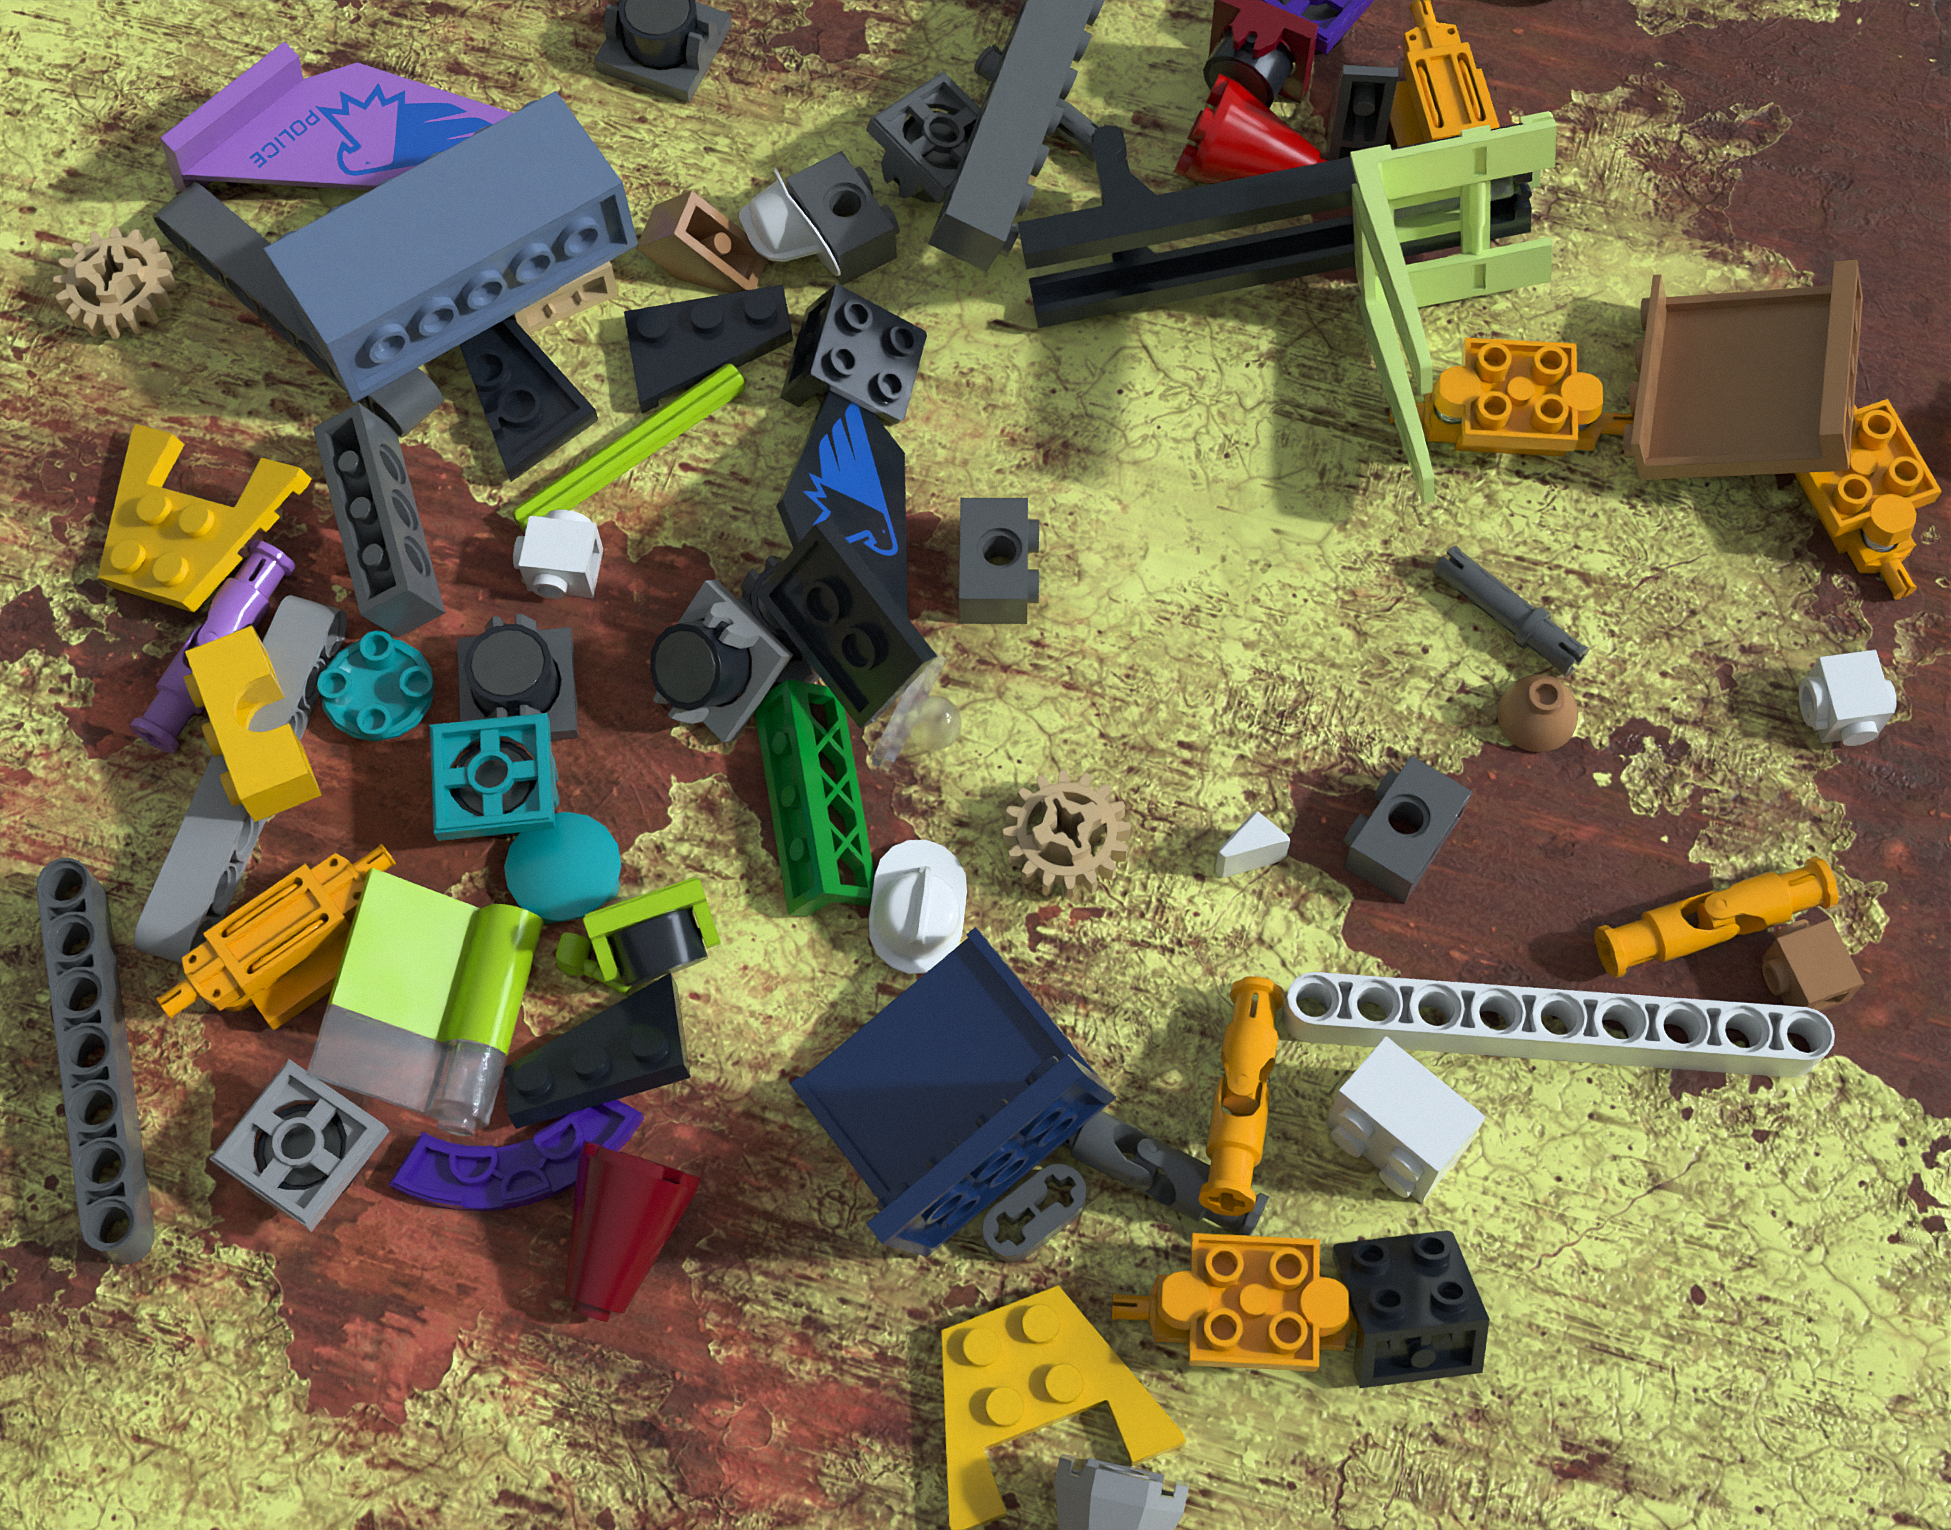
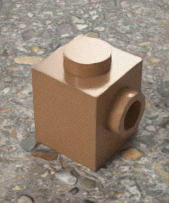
[1762,919,1864,1012]

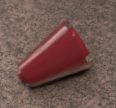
[564,1140,701,1322]

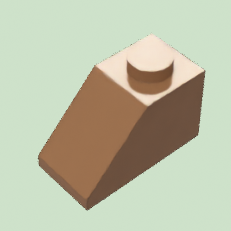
[636,190,768,293]

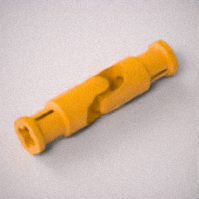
[1594,856,1839,978]
[1198,976,1285,1216]

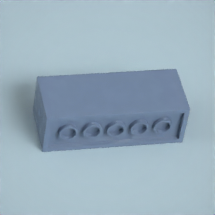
[263,91,638,403]

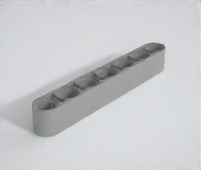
[134,595,348,964]

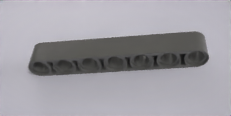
[153,182,444,438]
[36,858,155,1265]

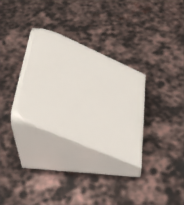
[1215,811,1290,878]

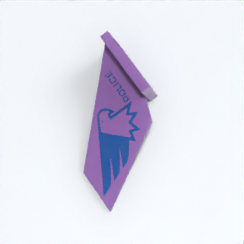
[160,42,514,192]

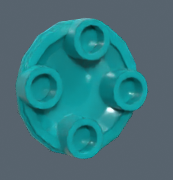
[317,630,435,742]
[504,812,622,925]

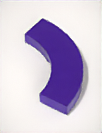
[389,1100,644,1211]

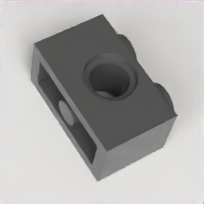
[786,151,900,286]
[959,498,1039,624]
[1343,755,1473,904]

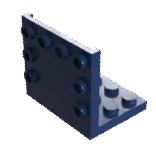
[790,927,1117,1257]

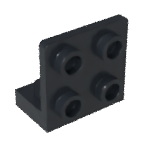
[780,283,927,424]
[1332,1230,1490,1388]

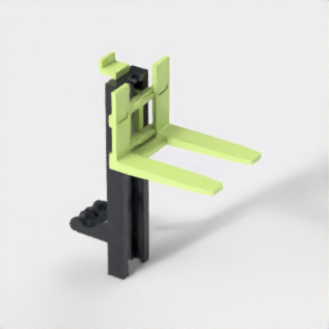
[1018,111,1557,503]

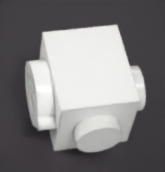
[513,510,603,599]
[1799,650,1896,746]

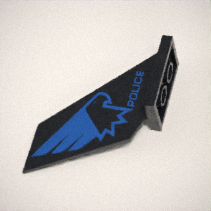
[756,390,937,729]

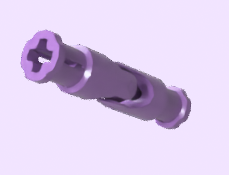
[129,540,296,754]

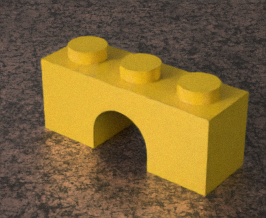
[183,625,322,822]

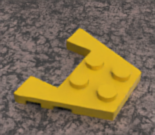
[97,424,312,612]
[941,1285,1186,1530]

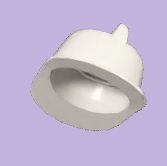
[739,168,841,276]
[869,840,967,974]

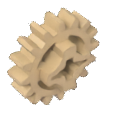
[53,227,177,339]
[1003,770,1131,898]

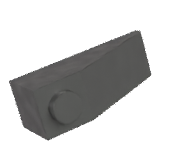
[1326,65,1398,161]

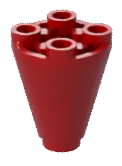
[1174,73,1327,184]

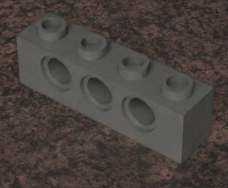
[313,403,445,637]

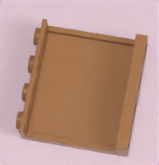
[1623,260,1863,480]

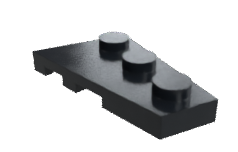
[624,284,793,414]
[459,316,598,482]
[504,973,691,1129]

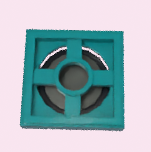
[430,713,559,841]

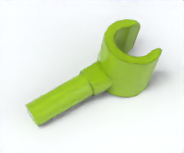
[556,932,631,995]

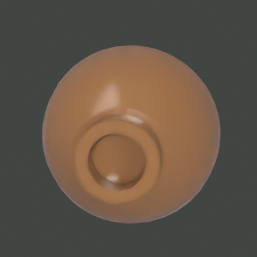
[1497,674,1578,752]

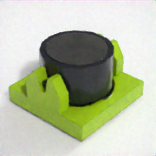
[583,876,721,987]

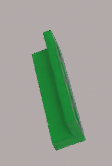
[755,679,875,917]

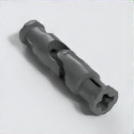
[1061,1110,1269,1236]

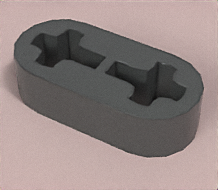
[982,1164,1086,1263]

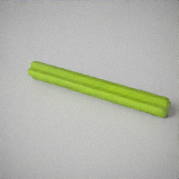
[512,364,746,533]

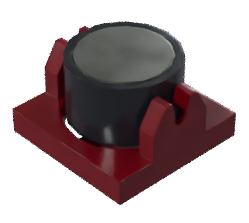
[1203,0,1319,108]

